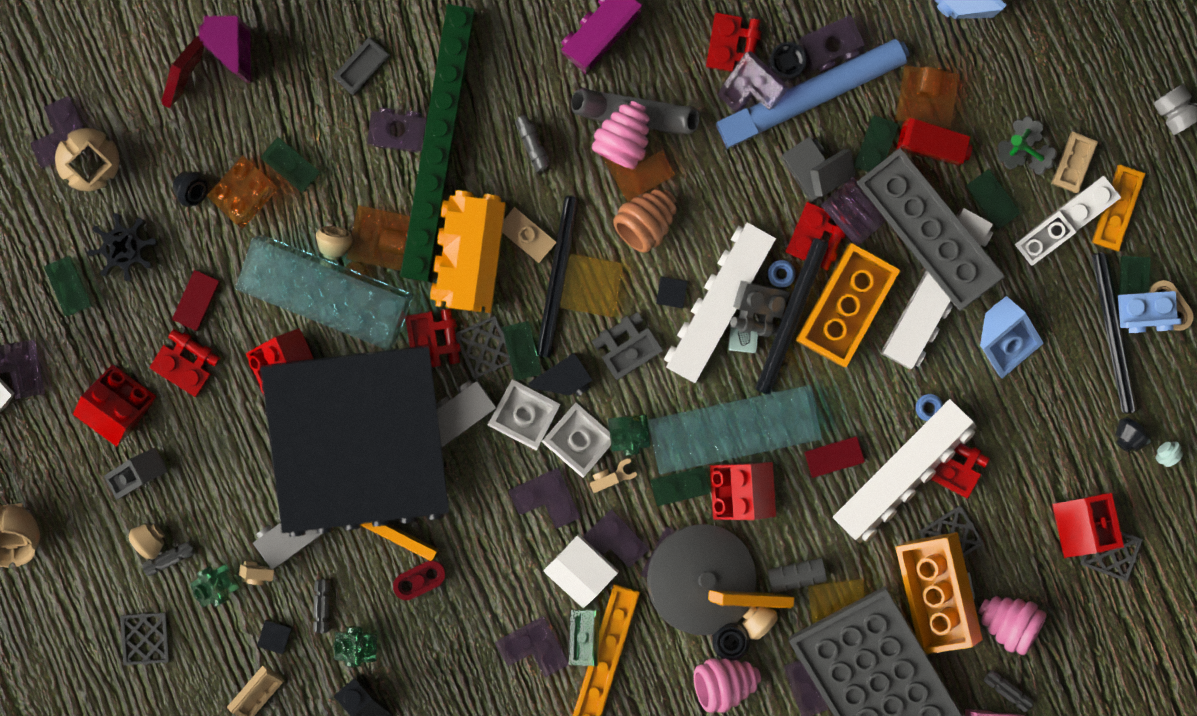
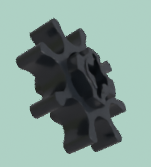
[87,213,158,282]

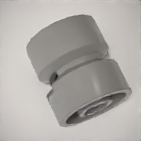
[1153,83,1197,135]

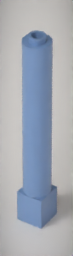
[715,38,910,149]

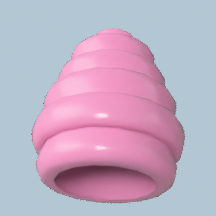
[592,101,650,169]
[978,596,1047,655]
[694,658,761,713]

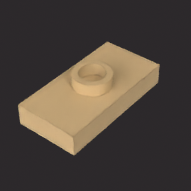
[1051,132,1098,194]
[502,207,556,263]
[227,666,284,716]

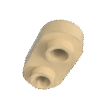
[1148,280,1193,331]

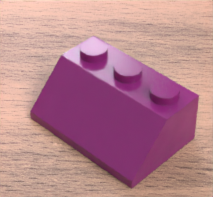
[561,0,642,75]
[199,16,251,83]

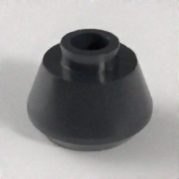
[173,171,209,207]
[1115,417,1151,453]
[712,623,750,661]

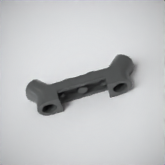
[571,88,699,135]

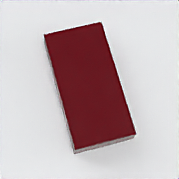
[172,270,221,331]
[804,436,865,478]

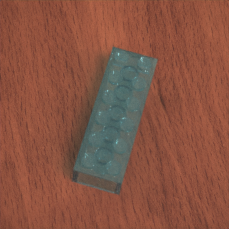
[235,235,413,350]
[647,385,822,474]

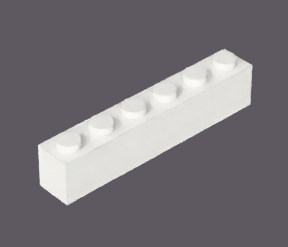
[880,208,993,369]
[664,223,776,383]
[833,399,977,543]

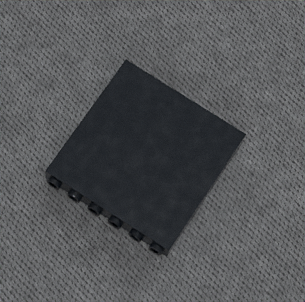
[260,345,449,537]

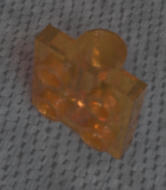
[895,65,959,130]
[207,155,279,229]
[346,205,410,271]

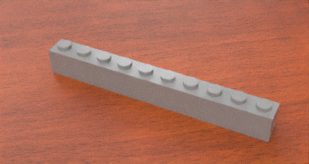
[253,380,497,569]

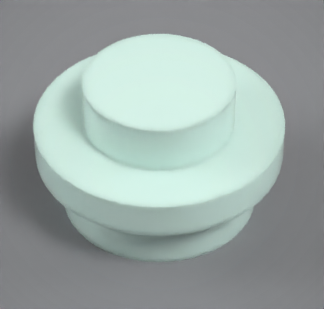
[1156,442,1183,467]

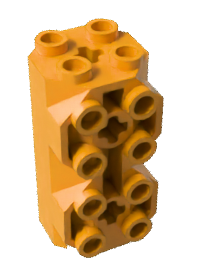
[430,190,506,313]

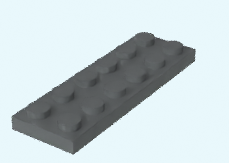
[856,148,1005,312]

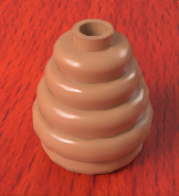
[613,189,676,253]

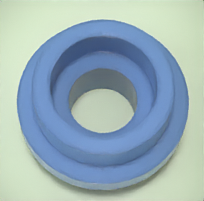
[768,260,795,288]
[916,394,943,421]

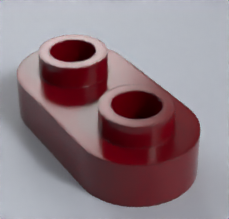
[393,560,446,600]

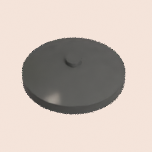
[647,524,756,635]

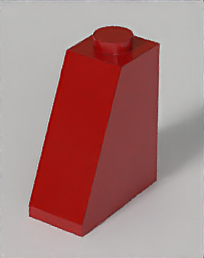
[896,118,973,166]

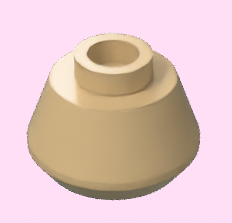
[316,226,353,260]
[129,524,165,559]
[742,606,778,640]

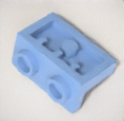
[1118,291,1181,333]

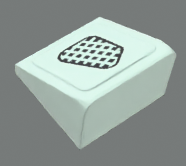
[728,327,758,353]

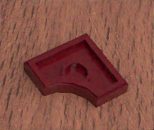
[161,36,205,108]

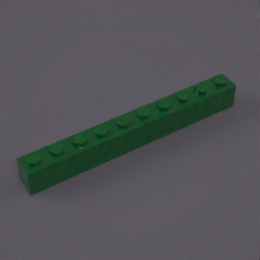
[400,4,476,283]

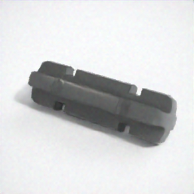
[142,541,195,576]
[313,579,330,633]
[984,670,1034,712]

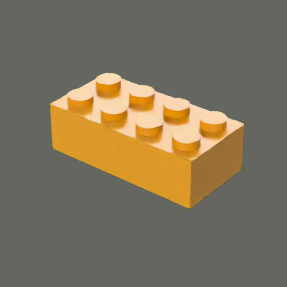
[795,243,900,367]
[896,532,983,654]

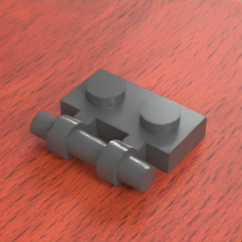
[514,114,550,174]
[730,280,790,337]
[592,312,663,380]

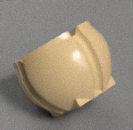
[55,128,120,191]
[0,503,40,567]

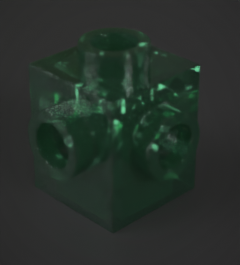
[608,414,650,456]
[189,564,239,608]
[333,626,377,667]

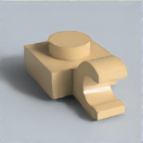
[589,458,637,493]
[239,561,274,585]

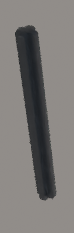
[536,196,579,358]
[756,238,828,394]
[1092,252,1138,414]

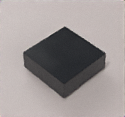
[656,277,687,309]
[257,619,292,655]

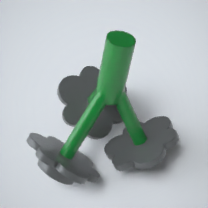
[997,116,1057,175]

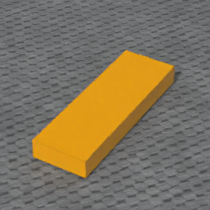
[1091,165,1146,252]
[361,522,439,561]
[708,590,794,608]

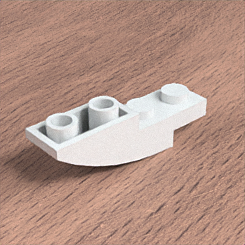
[1015,175,1121,266]

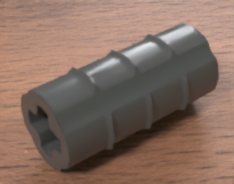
[768,558,827,593]

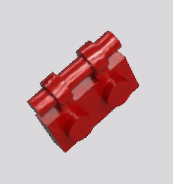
[705,12,762,75]
[784,202,850,271]
[405,309,461,367]
[149,329,220,397]
[930,443,990,499]

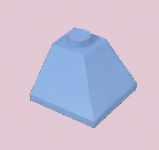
[935,0,1006,19]
[980,296,1044,378]

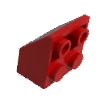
[245,328,314,394]
[72,364,157,447]
[710,462,776,520]
[1052,493,1124,558]

